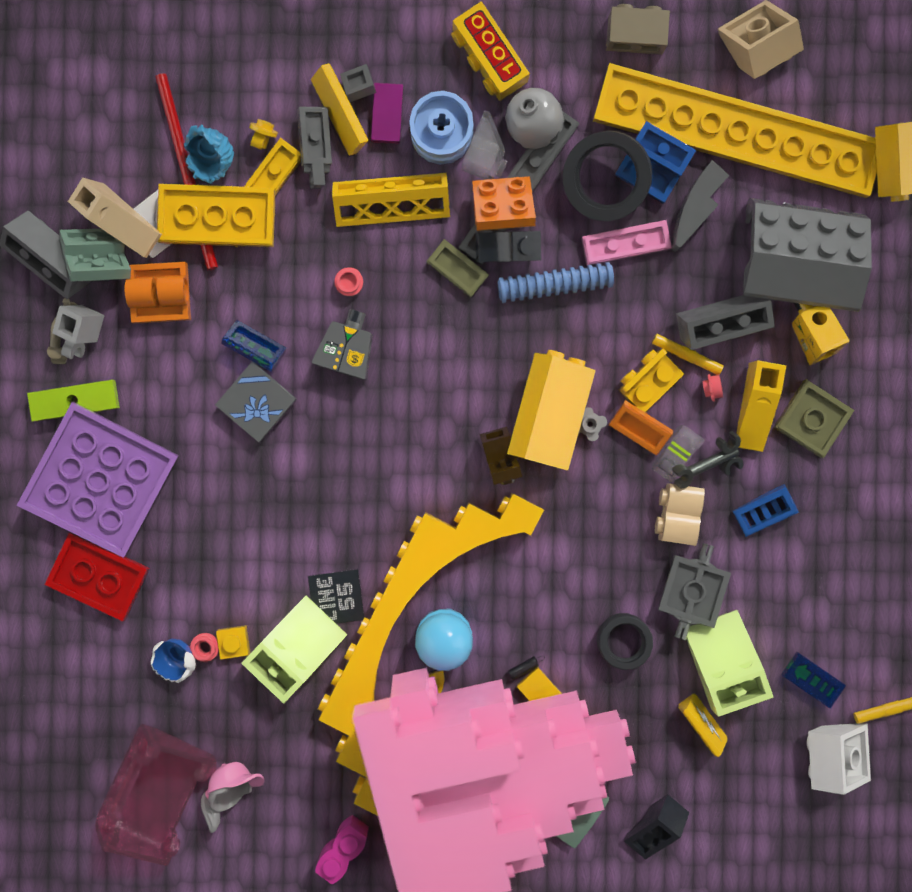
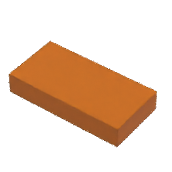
[609,400,673,456]

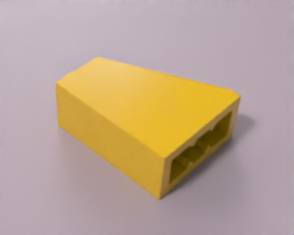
[875,122,912,202]

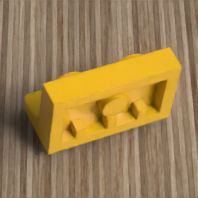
[619,349,684,412]

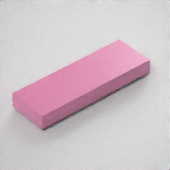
[581,220,672,265]

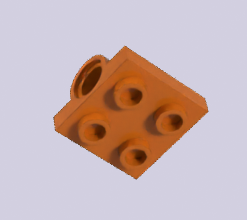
[472,176,536,230]
[125,262,191,324]

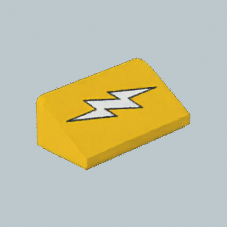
[678,694,727,757]

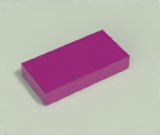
[371,83,403,144]

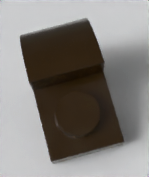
[479,426,523,485]

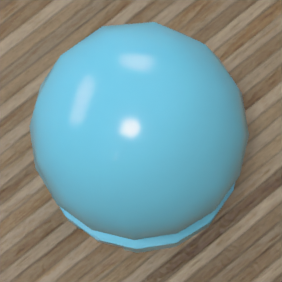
[415,609,473,671]

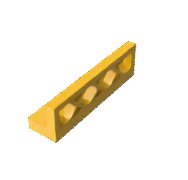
[332,173,450,227]

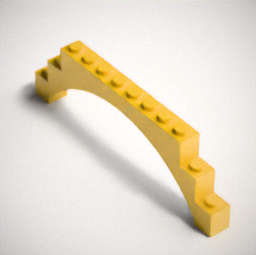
[318,493,544,816]

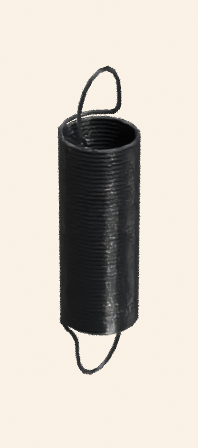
[502,656,545,681]

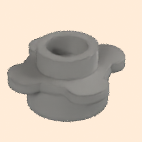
[579,407,607,441]

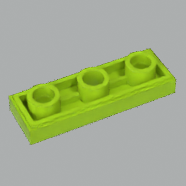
[27,380,120,422]

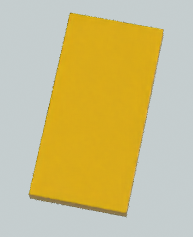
[157,184,276,247]

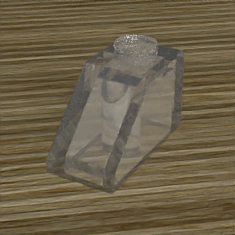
[462,110,508,180]

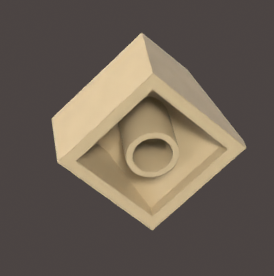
[718,0,804,79]

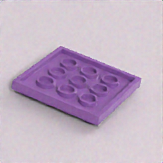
[17,402,179,558]

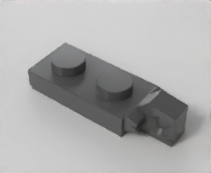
[297,107,332,189]

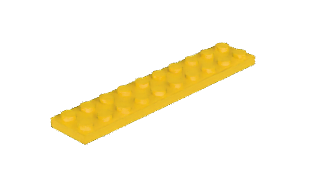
[593,63,877,198]

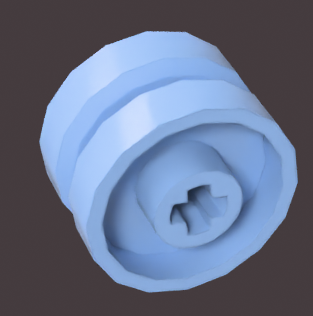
[409,91,474,165]

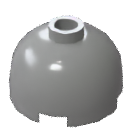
[505,88,564,149]

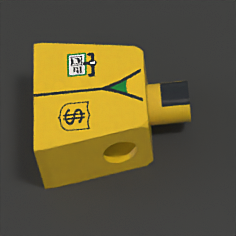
[792,303,849,365]

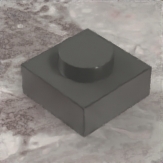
[340,64,376,102]

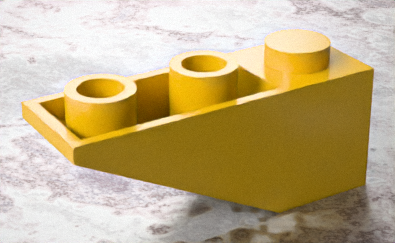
[736,360,786,452]

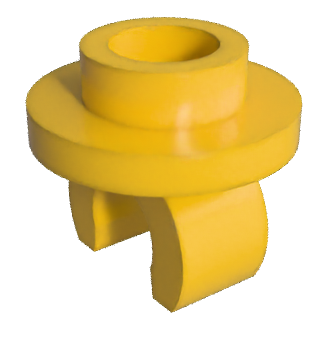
[249,119,278,150]

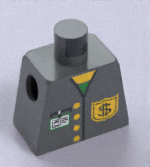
[312,309,373,380]

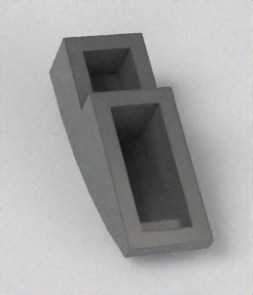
[671,160,729,252]

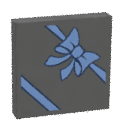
[215,361,297,442]

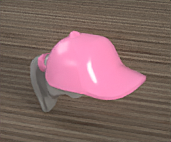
[201,762,264,833]

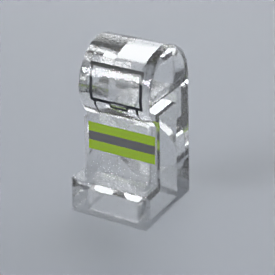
[651,425,705,482]

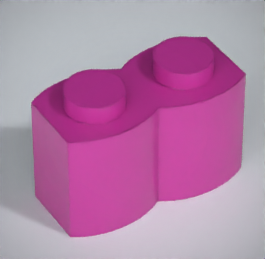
[315,815,369,884]

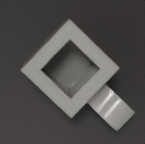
[52,305,104,359]

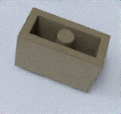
[606,4,670,55]

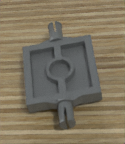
[658,543,731,640]

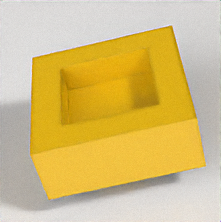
[216,625,250,659]

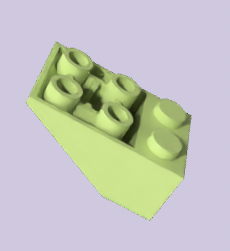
[241,595,347,703]
[686,610,773,717]

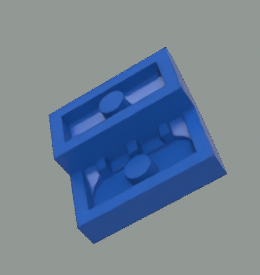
[615,121,696,204]

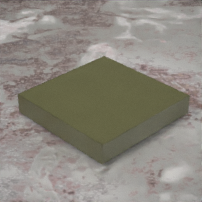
[773,379,855,458]

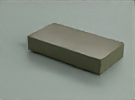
[426,239,489,298]

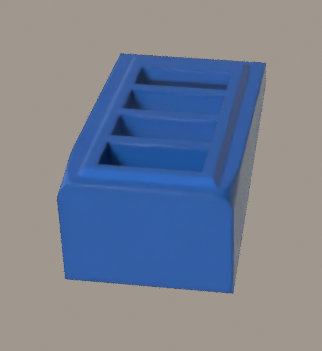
[733,484,799,537]

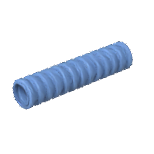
[498,262,614,303]

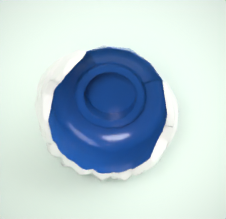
[151,638,196,683]

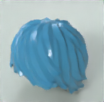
[184,125,234,184]

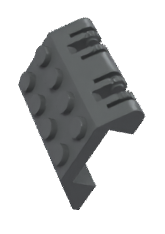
[743,198,872,312]

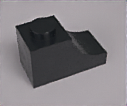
[475,231,541,262]
[624,794,690,860]

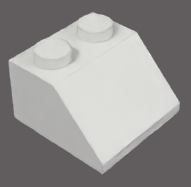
[807,723,871,795]

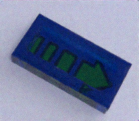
[221,320,287,372]
[781,652,846,709]

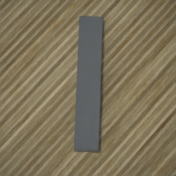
[459,112,579,265]

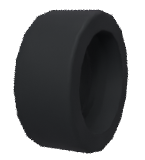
[597,613,653,670]

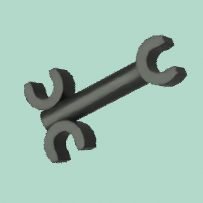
[672,431,744,489]

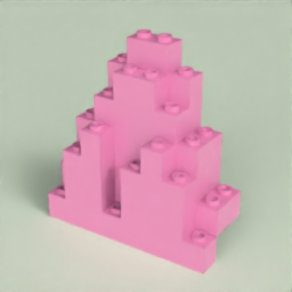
[353,668,636,892]

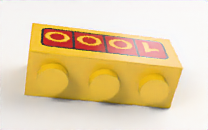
[451,1,530,101]

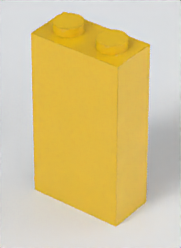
[507,350,596,470]

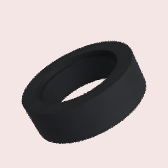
[563,131,652,221]

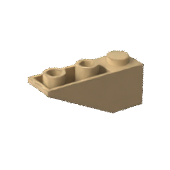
[68,178,162,258]

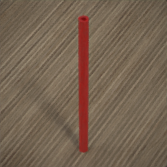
[155,73,218,270]

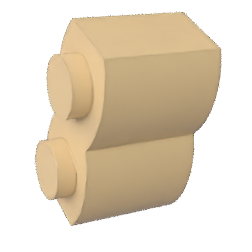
[655,483,705,546]

